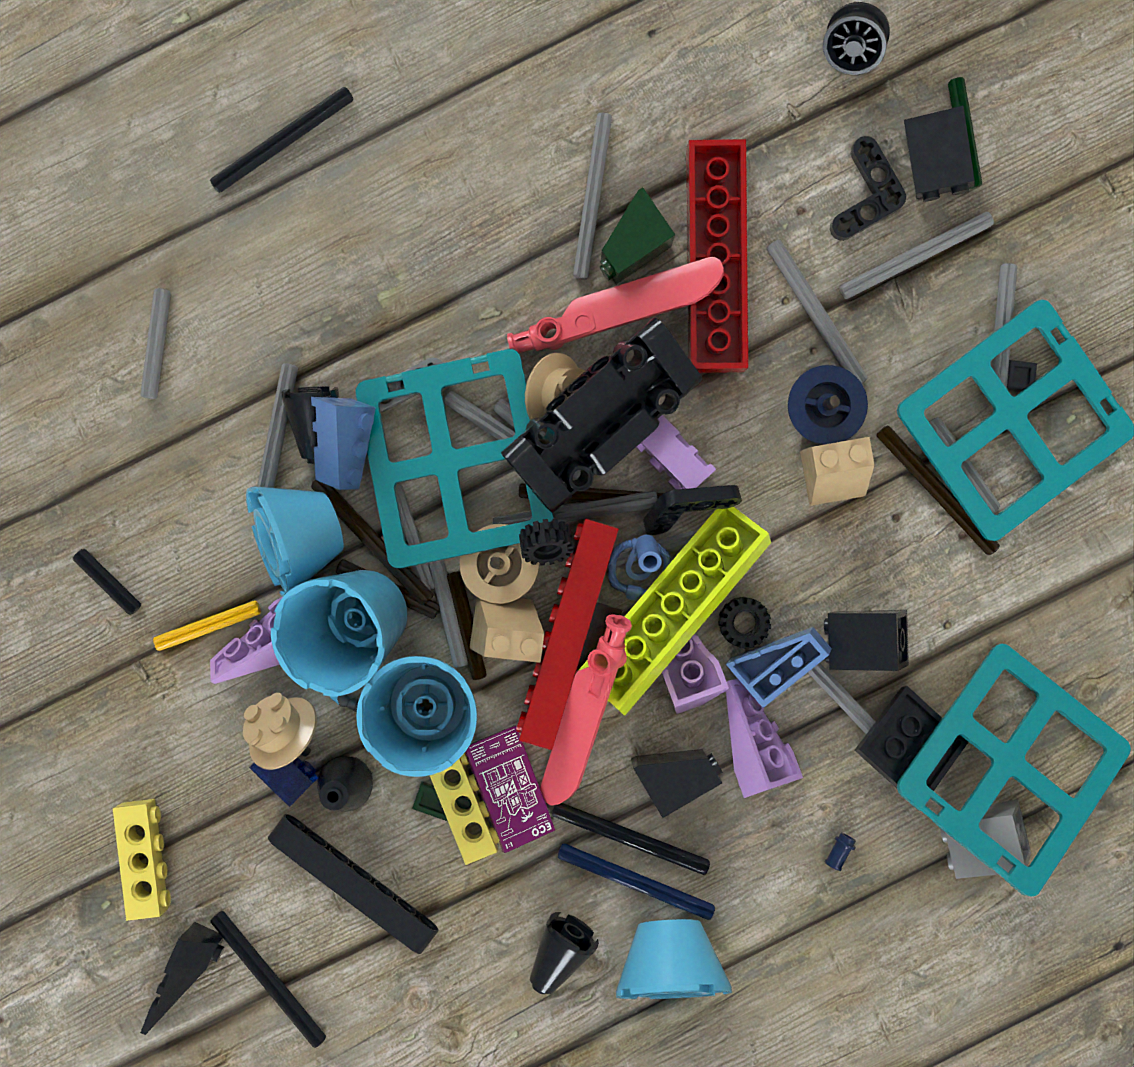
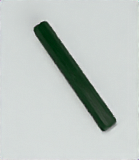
[948,77,982,189]

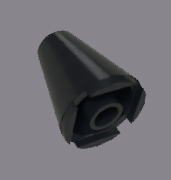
[282,386,339,464]
[317,756,373,812]
[530,912,599,994]

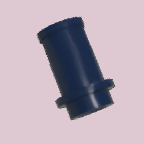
[825,833,856,871]

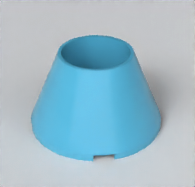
[246,486,344,597]
[616,919,732,999]

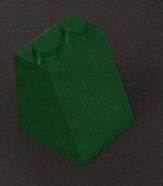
[600,187,675,285]

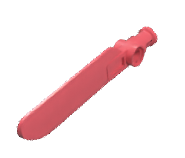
[507,257,724,355]
[540,614,632,806]

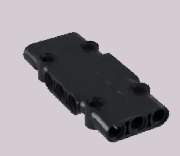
[501,317,703,514]

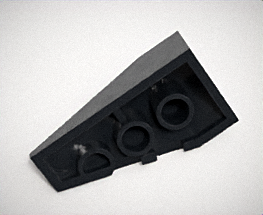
[140,922,225,1035]

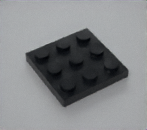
[854,686,968,791]

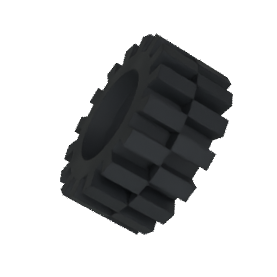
[519,519,574,566]
[718,597,771,649]

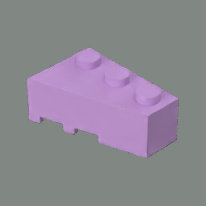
[636,415,716,490]

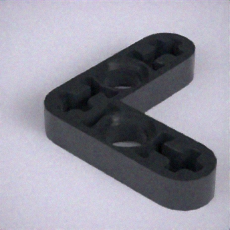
[830,136,906,241]
[643,485,742,535]

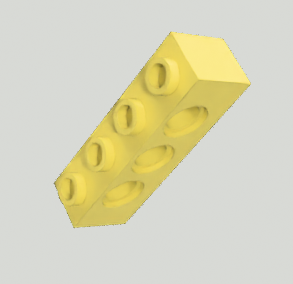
[430,753,499,865]
[113,799,171,921]

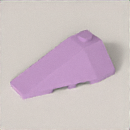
[210,597,283,684]
[662,634,729,714]
[726,679,803,798]

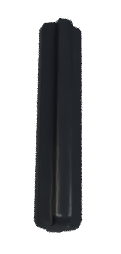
[73,549,141,615]

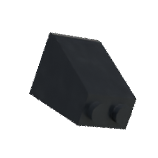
[904,106,974,202]
[824,610,909,671]
[631,749,723,818]

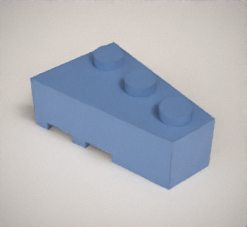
[311,397,376,490]
[726,627,832,708]

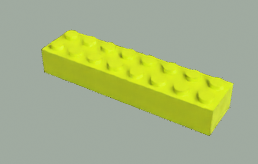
[578,507,771,716]

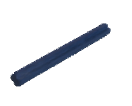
[558,843,715,920]

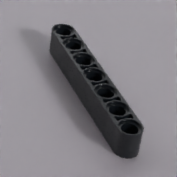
[268,814,439,954]

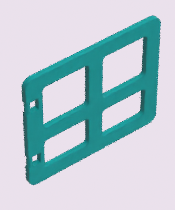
[897,300,1134,541]
[356,349,554,569]
[897,644,1131,897]

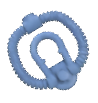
[608,535,672,600]

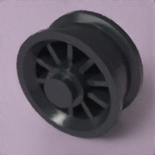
[823,2,890,75]

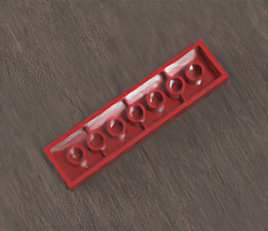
[686,139,748,373]
[516,519,619,750]

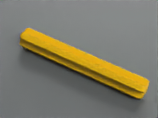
[153,601,261,651]

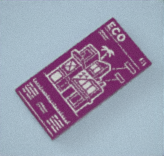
[465,725,555,853]

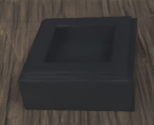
[1007,360,1037,391]

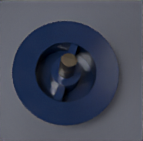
[788,365,868,445]

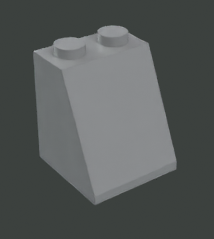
[940,799,1031,879]

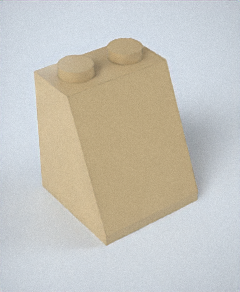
[800,437,875,506]
[470,597,544,663]

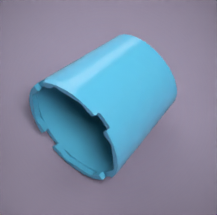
[271,570,407,696]
[356,656,477,777]

